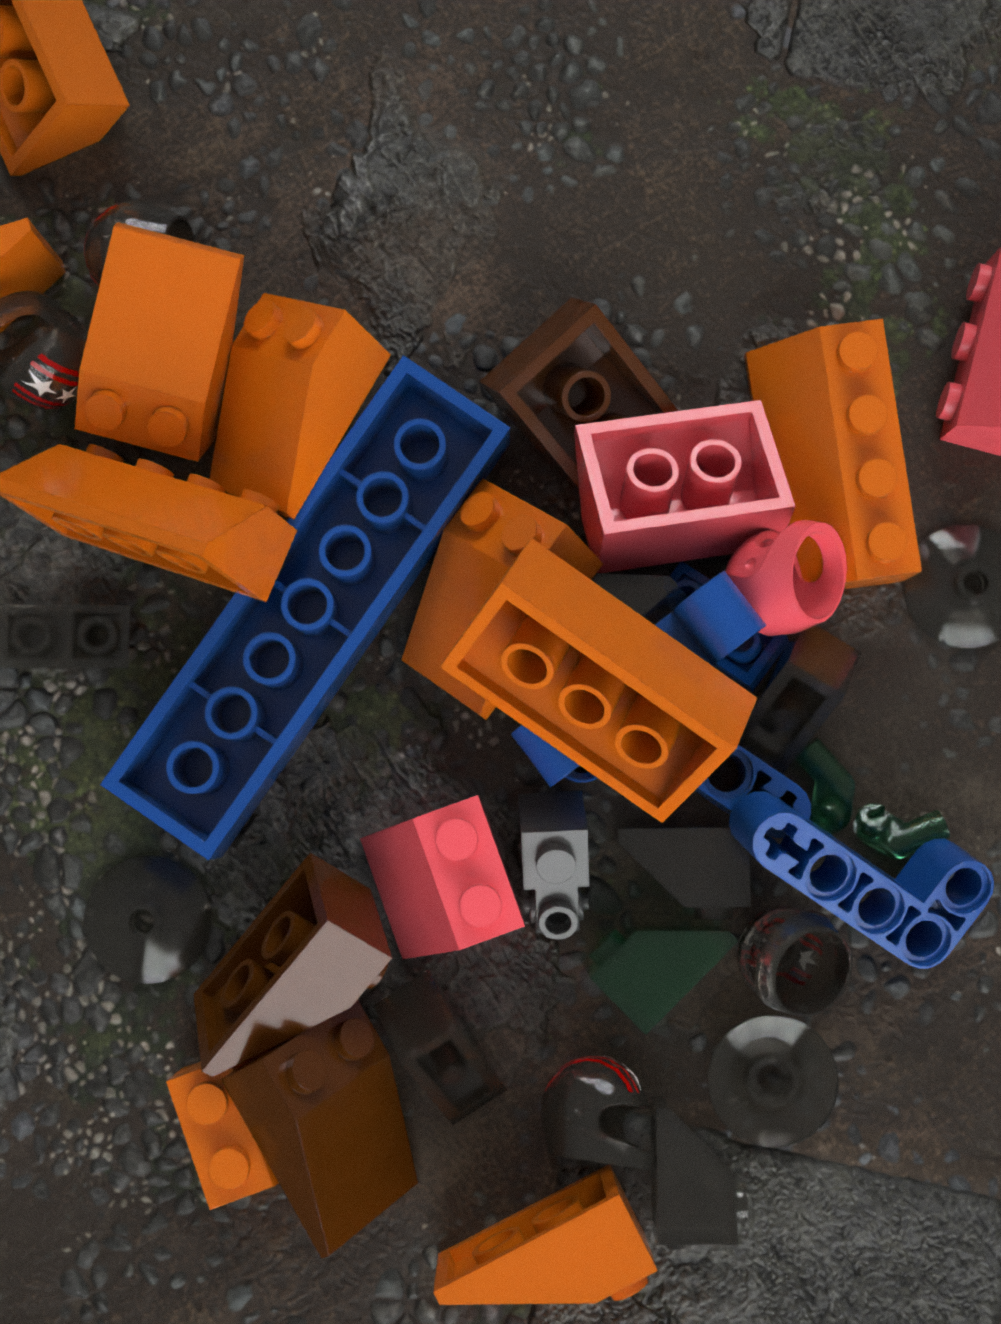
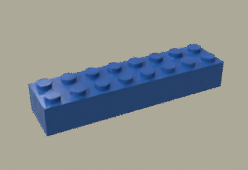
[100,355,510,860]

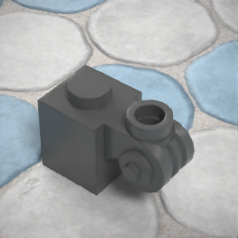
[518,790,589,940]

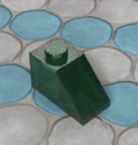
[586,926,738,1035]

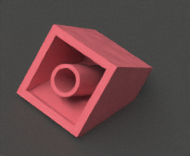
[360,795,525,959]

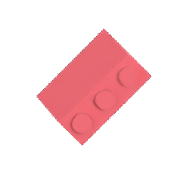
[936,247,1001,456]
[574,400,796,574]

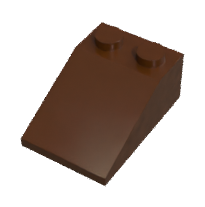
[479,297,678,494]
[193,852,392,1077]
[221,999,418,1258]

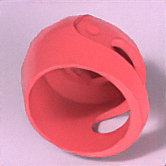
[725,520,847,636]

